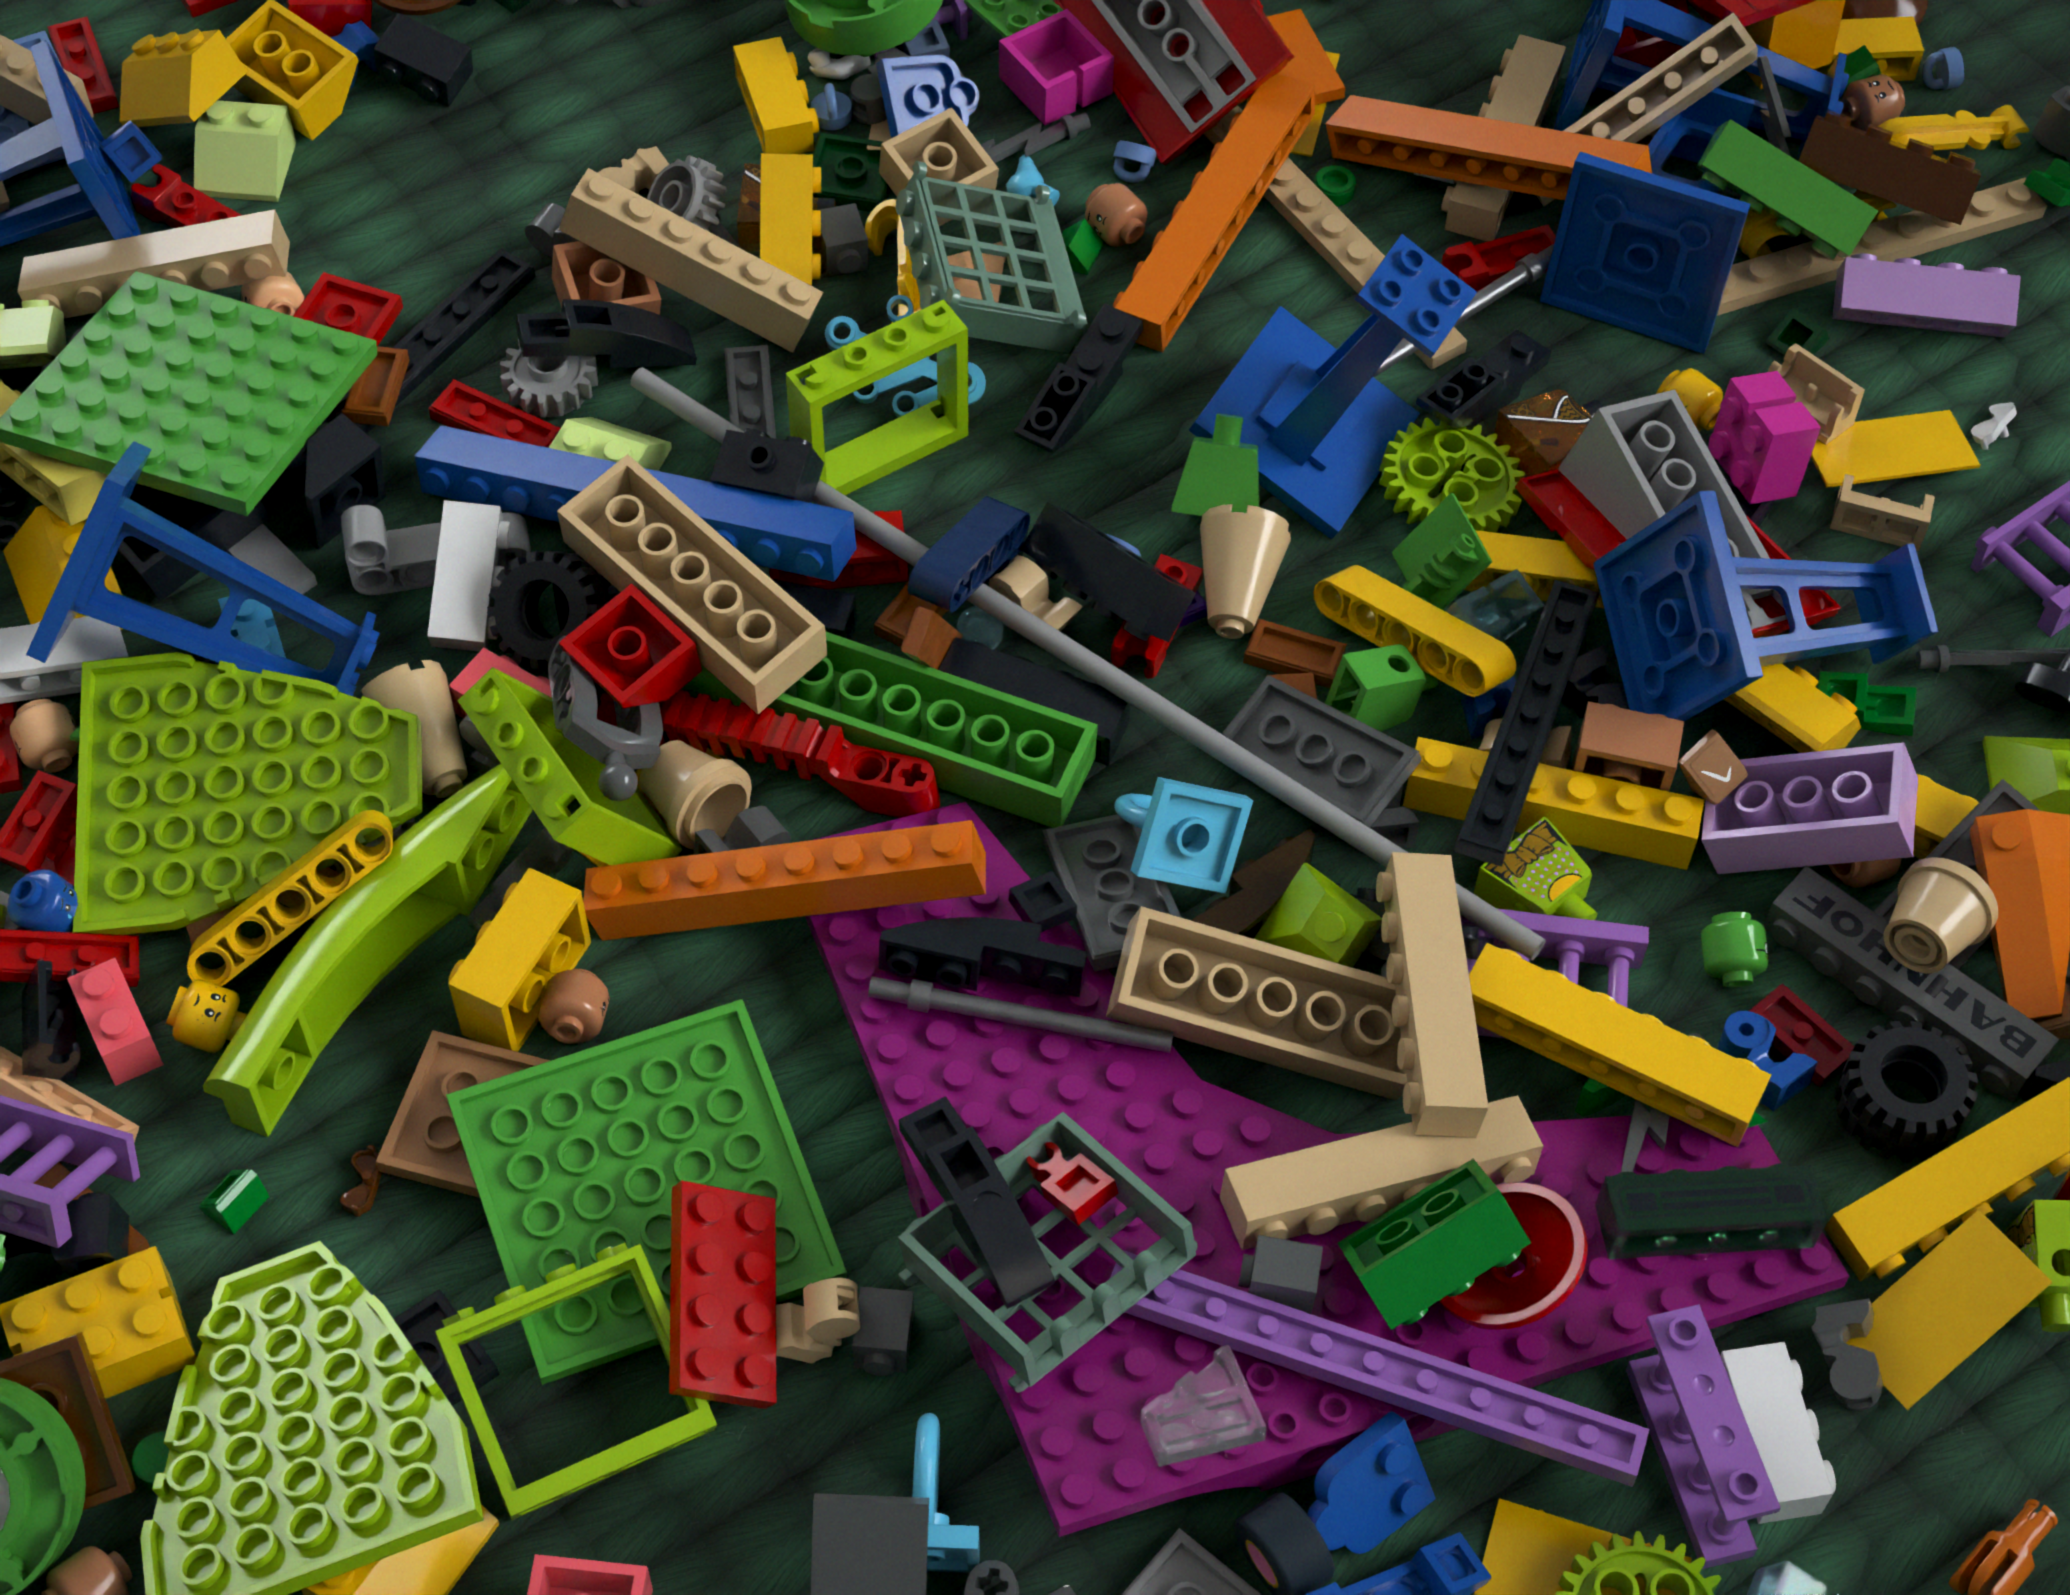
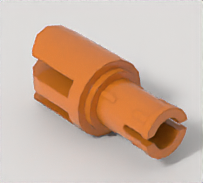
[1948,1499,2058,1595]

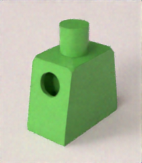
[1171,413,1259,516]
[1325,644,1438,732]

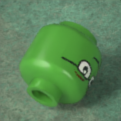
[1701,912,1769,988]

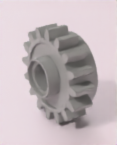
[647,155,727,231]
[500,339,598,418]

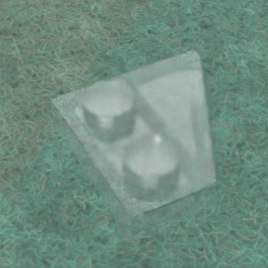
[1140,1345,1266,1467]

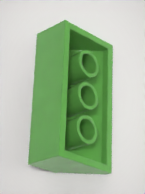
[1696,119,1878,260]

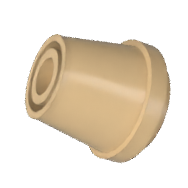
[639,740,752,850]
[1884,857,1998,973]

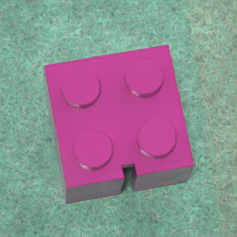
[999,9,1114,126]
[1708,371,1821,504]

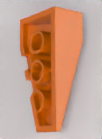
[1969,809,2070,1020]

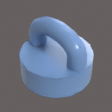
[1922,47,1964,90]
[811,83,852,130]
[1113,140,1157,183]

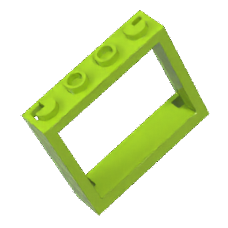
[786,299,968,504]
[458,667,683,865]
[435,1243,717,1521]

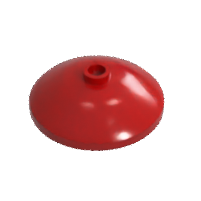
[1439,1182,1588,1330]

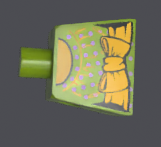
[1474,816,1598,920]
[2005,1200,2070,1332]

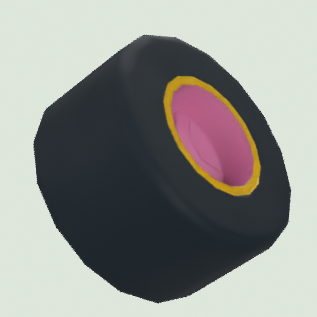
[1235,1493,1335,1595]

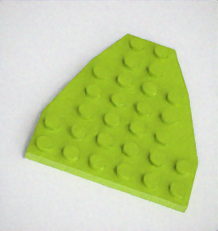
[73,652,422,935]
[140,1241,484,1595]

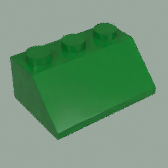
[1337,1158,1531,1330]

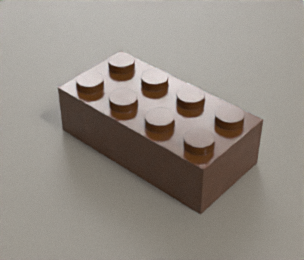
[1798,110,1981,225]

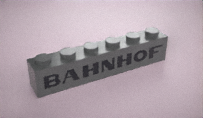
[1764,866,2059,1103]

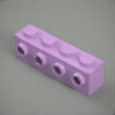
[1832,253,2021,337]

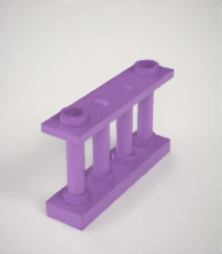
[1970,480,2070,637]
[1460,909,1649,1039]
[0,1095,140,1248]
[1626,1304,1781,1569]

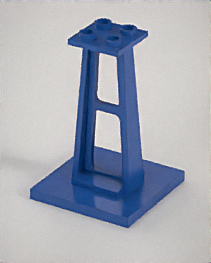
[1553,0,1849,161]
[0,41,142,247]
[1540,88,1756,354]
[1189,234,1477,540]
[26,441,380,696]
[1593,490,1939,721]

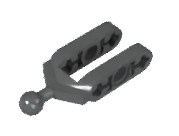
[548,635,663,802]

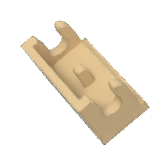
[1768,343,1865,445]
[1830,474,1935,551]

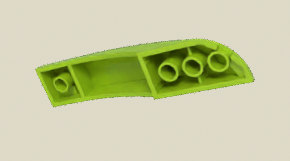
[203,764,533,1137]

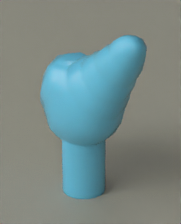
[1006,154,1060,206]

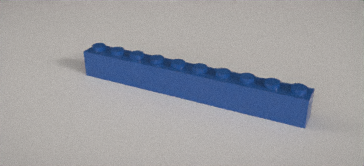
[415,425,857,582]

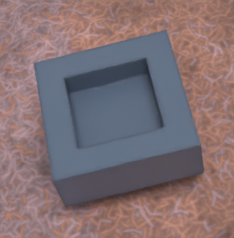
[901,20,950,57]

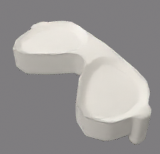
[1971,402,2017,450]

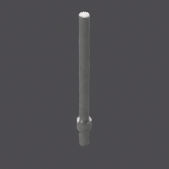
[1373,244,1554,377]
[868,977,1173,1053]

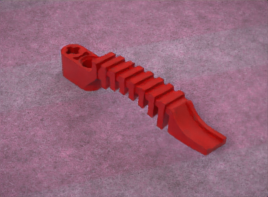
[597,690,941,818]

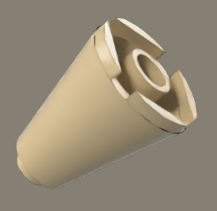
[1200,504,1291,639]
[361,660,468,798]

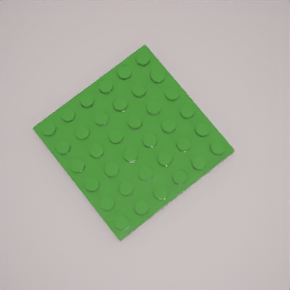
[0,271,378,516]
[446,999,847,1385]

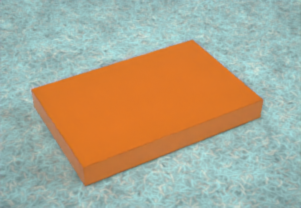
[1267,9,1345,105]

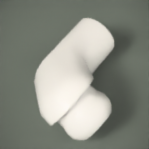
[808,48,871,80]

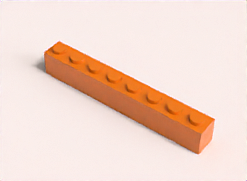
[1113,73,1315,353]
[1325,95,1652,200]
[583,820,986,941]

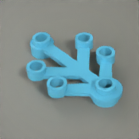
[825,295,986,418]

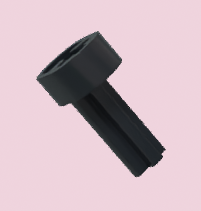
[2015,649,2070,714]

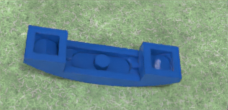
[1305,1532,1492,1595]

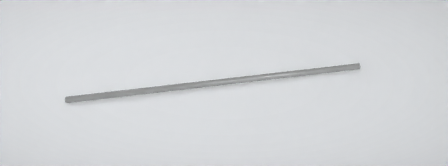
[631,367,1546,960]

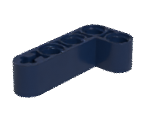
[907,496,1031,612]

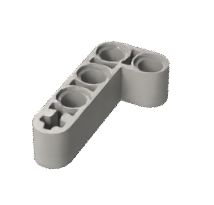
[341,505,531,595]

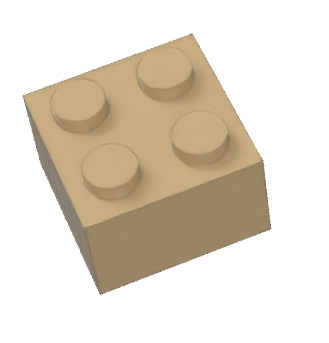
[879,107,999,226]

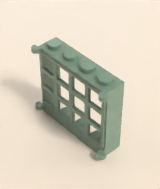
[896,161,1088,353]
[898,1112,1198,1392]

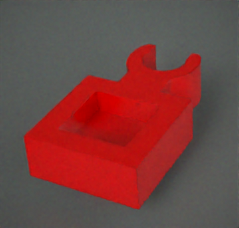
[1026,1142,1119,1226]

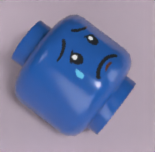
[7,869,78,933]

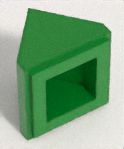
[1828,45,1881,94]
[1062,218,1104,275]
[199,1169,270,1234]

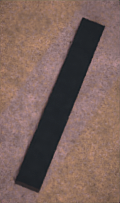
[279,248,536,493]
[1454,580,1600,867]

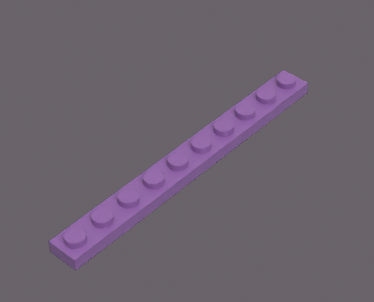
[1110,1250,1650,1487]

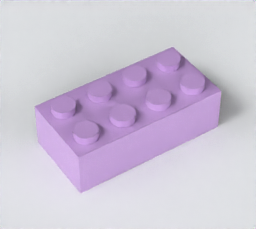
[1701,742,1918,874]

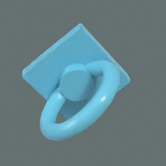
[1114,777,1253,894]
[912,1413,980,1573]

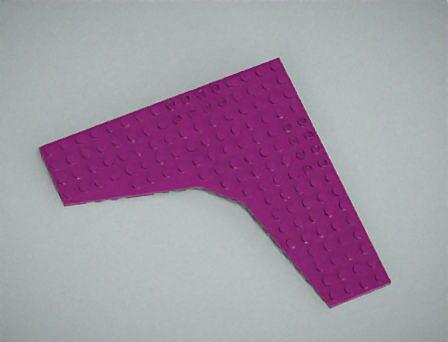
[805,802,1849,1537]

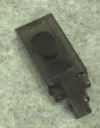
[467,827,573,933]

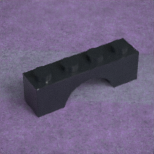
[0,1193,129,1277]

